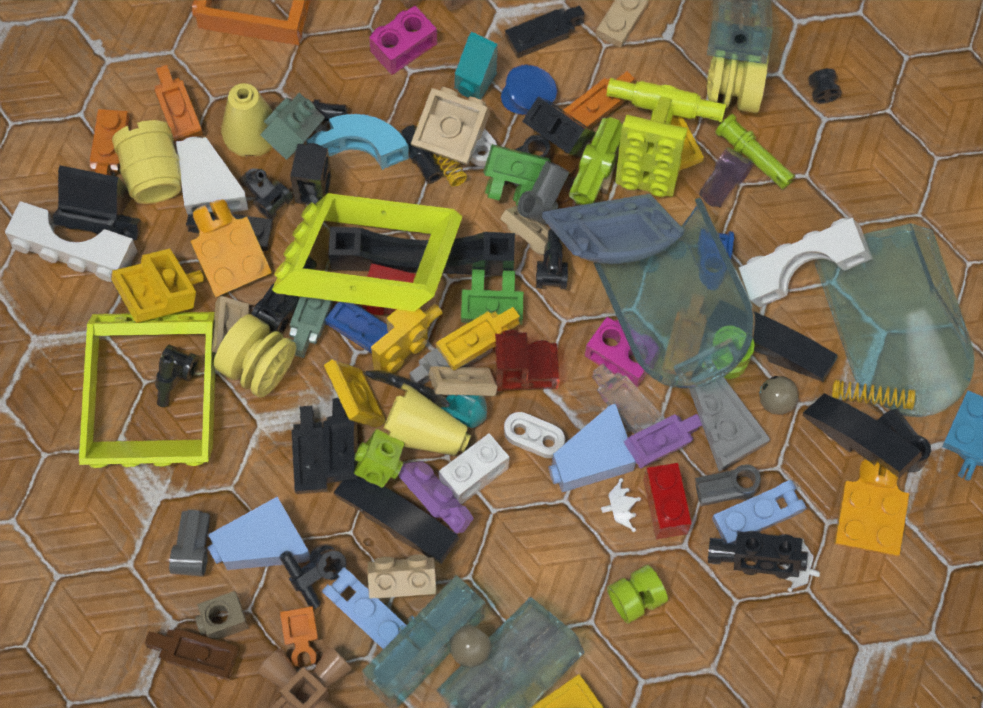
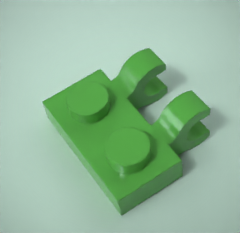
[483,144,551,205]
[461,269,524,325]

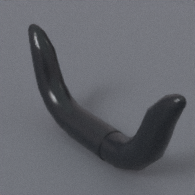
[365,370,450,407]

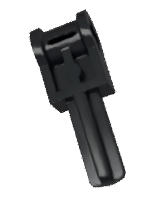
[251,256,317,333]

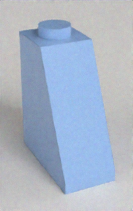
[548,404,636,492]
[207,497,310,570]

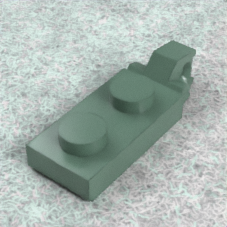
[289,296,333,358]

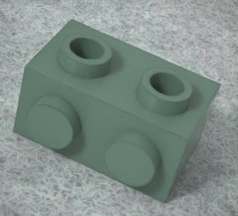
[260,93,325,160]

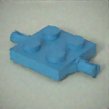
[942,390,983,480]

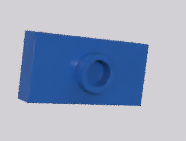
[325,302,388,354]

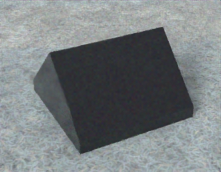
[58,165,131,220]

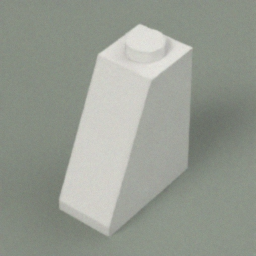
[176,137,248,215]

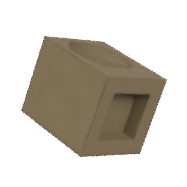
[195,591,249,640]

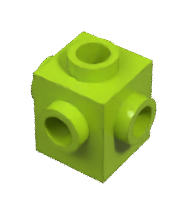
[354,429,404,488]

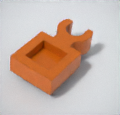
[280,606,319,668]

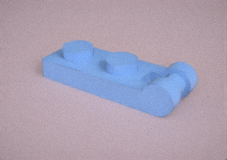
[712,480,807,543]
[322,567,411,654]

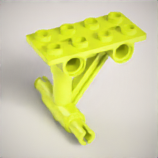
[606,78,726,197]

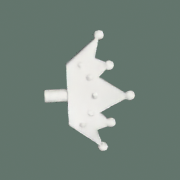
[601,478,641,532]
[780,539,820,592]

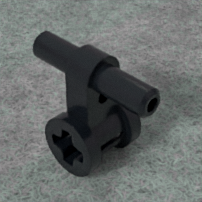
[240,168,294,219]
[536,229,568,290]
[155,344,199,407]
[280,544,347,609]

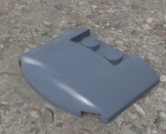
[542,194,684,264]

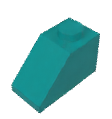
[455,32,498,100]

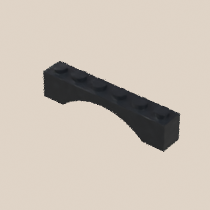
[329,227,515,276]

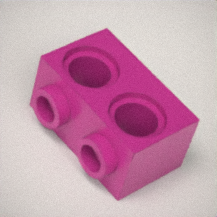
[369,6,437,75]
[585,317,659,389]

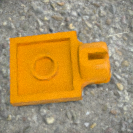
[190,199,272,297]
[834,459,909,557]

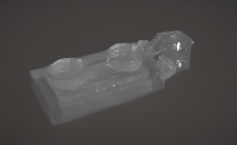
[592,363,665,434]

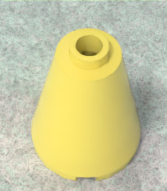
[221,83,273,157]
[384,383,471,456]

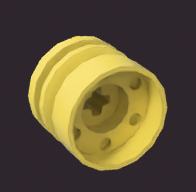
[706,44,769,113]
[214,314,297,398]

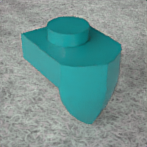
[442,395,487,428]

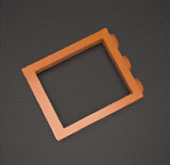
[192,0,311,45]

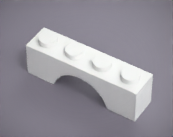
[5,201,137,282]
[739,218,873,307]

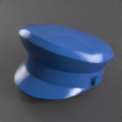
[501,65,557,115]

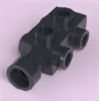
[708,531,808,579]

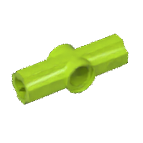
[569,117,623,205]

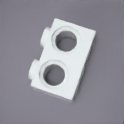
[439,433,509,504]

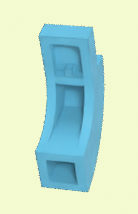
[307,114,409,170]

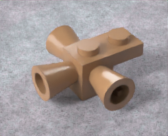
[258,646,352,708]

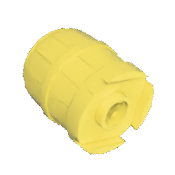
[112,120,182,204]

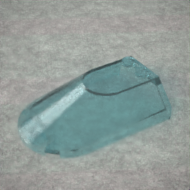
[593,197,755,388]
[815,223,974,417]

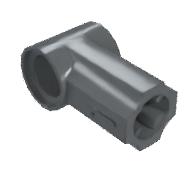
[517,161,570,224]
[695,464,761,507]
[169,510,210,577]

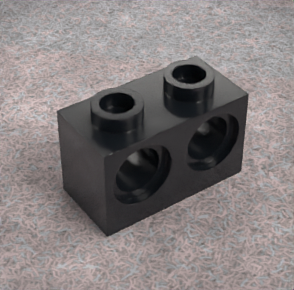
[522,96,596,158]
[290,143,332,205]

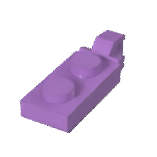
[624,414,702,469]
[398,461,474,534]

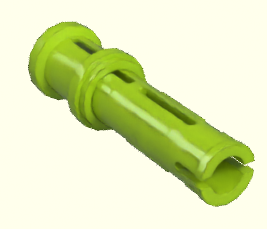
[715,114,795,190]

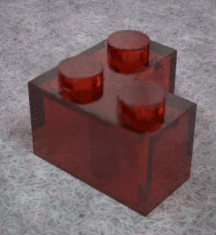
[494,330,559,391]

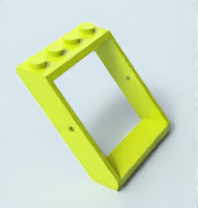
[272,193,463,312]
[79,312,216,468]

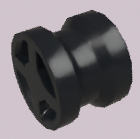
[808,68,842,104]

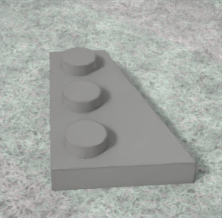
[687,366,771,472]

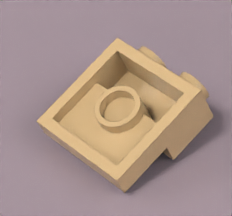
[411,87,490,165]
[368,555,436,599]

